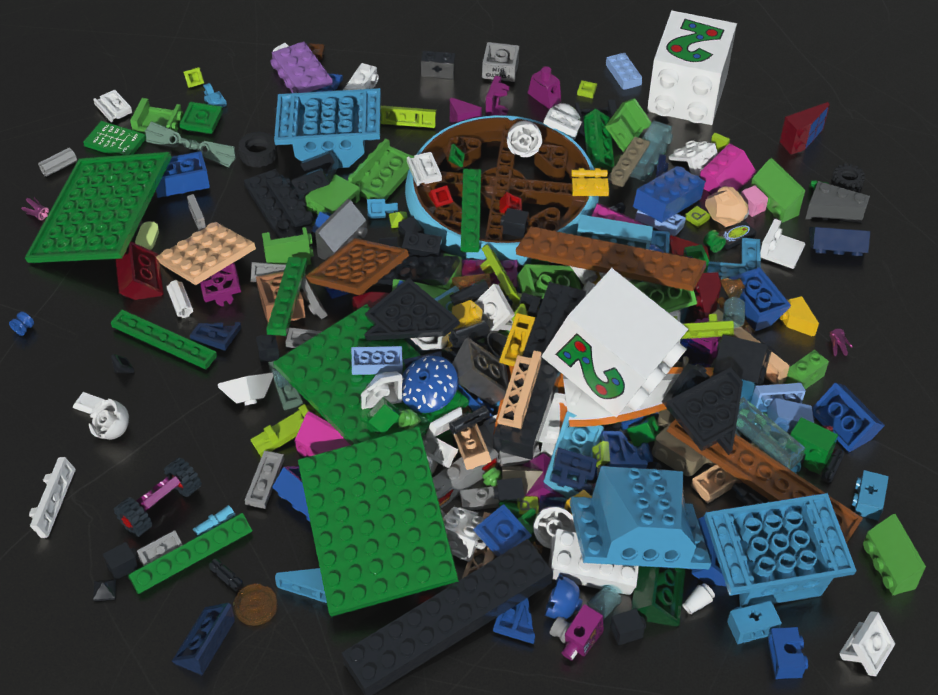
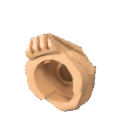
[705,186,748,227]

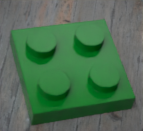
[180,102,223,134]

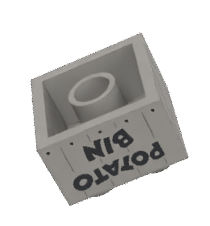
[482,42,519,82]

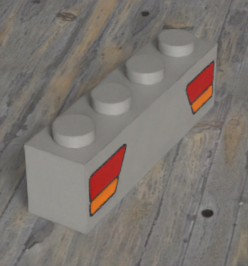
[433,441,498,509]

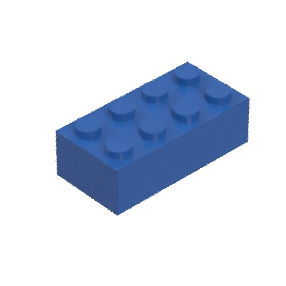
[633,166,706,223]

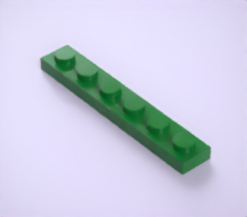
[461,169,481,252]
[266,257,307,336]
[111,310,217,369]
[128,513,252,594]

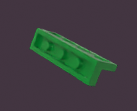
[583,108,614,172]

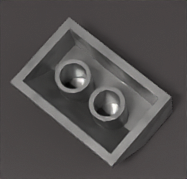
[315,199,367,261]
[452,338,509,405]

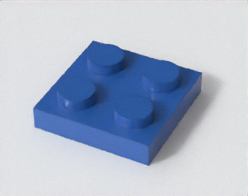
[473,504,532,557]

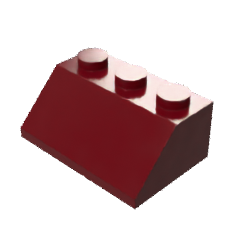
[116,242,164,300]

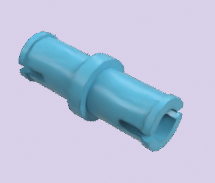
[193,505,236,537]

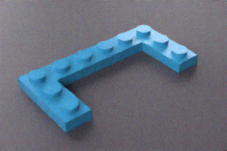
[651,230,761,281]

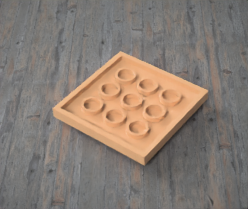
[156,222,256,285]

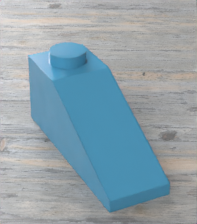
[275,568,327,603]

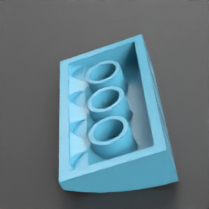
[543,411,604,499]

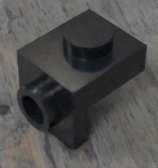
[518,293,541,320]

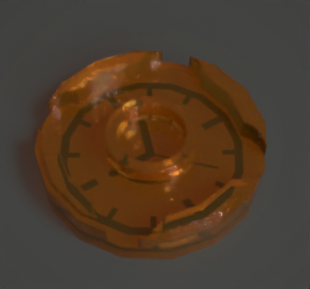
[233,584,278,626]

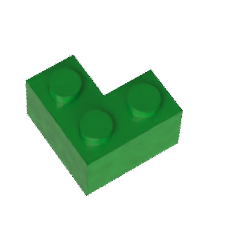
[787,417,838,475]

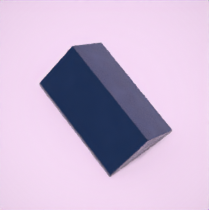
[172,603,235,675]

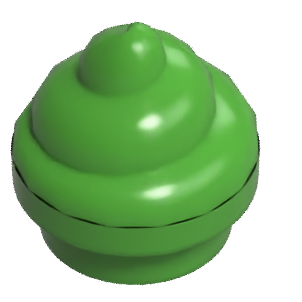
[399,409,421,430]
[482,467,502,487]

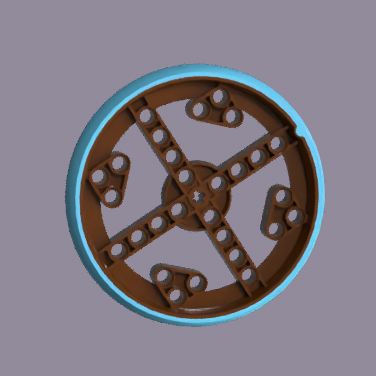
[405,116,599,266]

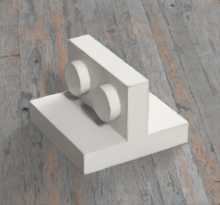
[474,284,515,333]
[839,612,895,676]

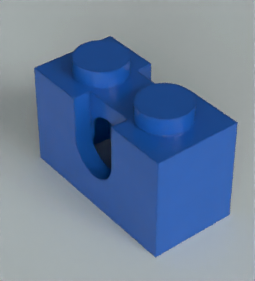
[768,627,808,679]

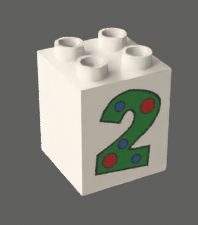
[647,10,737,125]
[541,268,688,418]

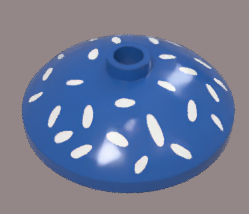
[402,356,459,413]

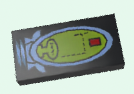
[719,221,756,250]

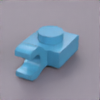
[203,83,227,108]
[367,199,398,219]

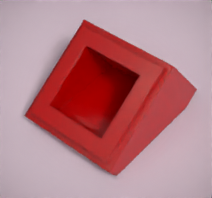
[428,186,453,208]
[499,192,522,213]

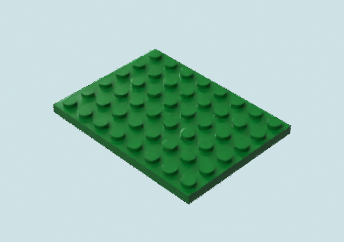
[25,152,172,263]
[273,304,469,445]
[298,427,459,617]

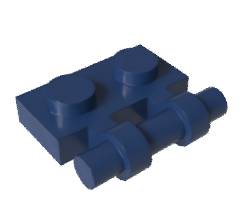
[550,447,597,493]

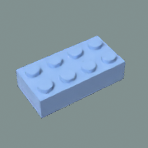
[606,53,642,90]
[635,210,686,236]
[351,346,403,375]
[750,383,806,413]

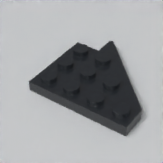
[364,278,460,341]
[665,367,743,455]

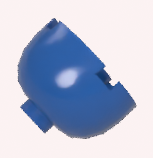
[544,574,583,619]

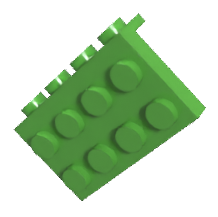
[348,139,414,201]

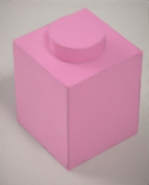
[741,186,768,217]

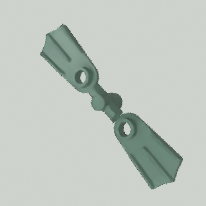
[145,121,236,167]

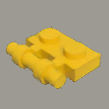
[571,168,609,196]

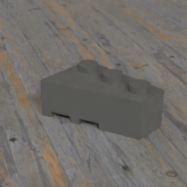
[806,181,870,223]

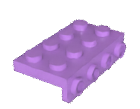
[271,42,332,93]

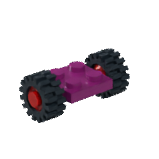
[114,457,201,537]

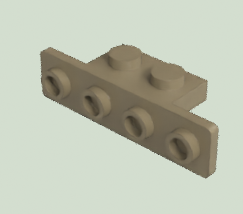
[608,137,650,187]

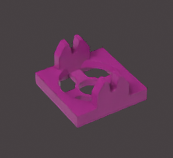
[485,76,509,116]
[200,262,241,306]

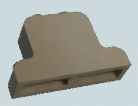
[651,409,716,476]

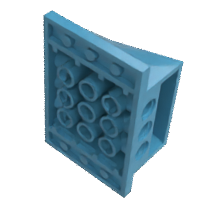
[274,88,381,168]
[570,466,712,570]
[704,493,856,608]

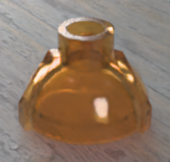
[720,278,745,305]

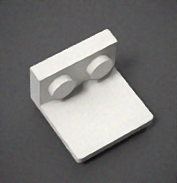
[543,108,582,140]
[668,140,718,176]
[760,219,805,269]
[443,507,485,562]

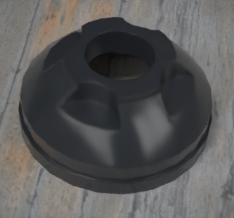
[484,332,507,359]

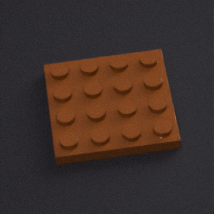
[306,238,409,295]

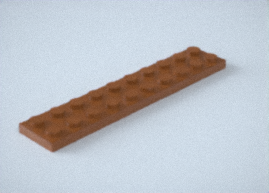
[516,226,706,291]
[667,419,863,544]

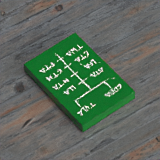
[83,121,146,156]

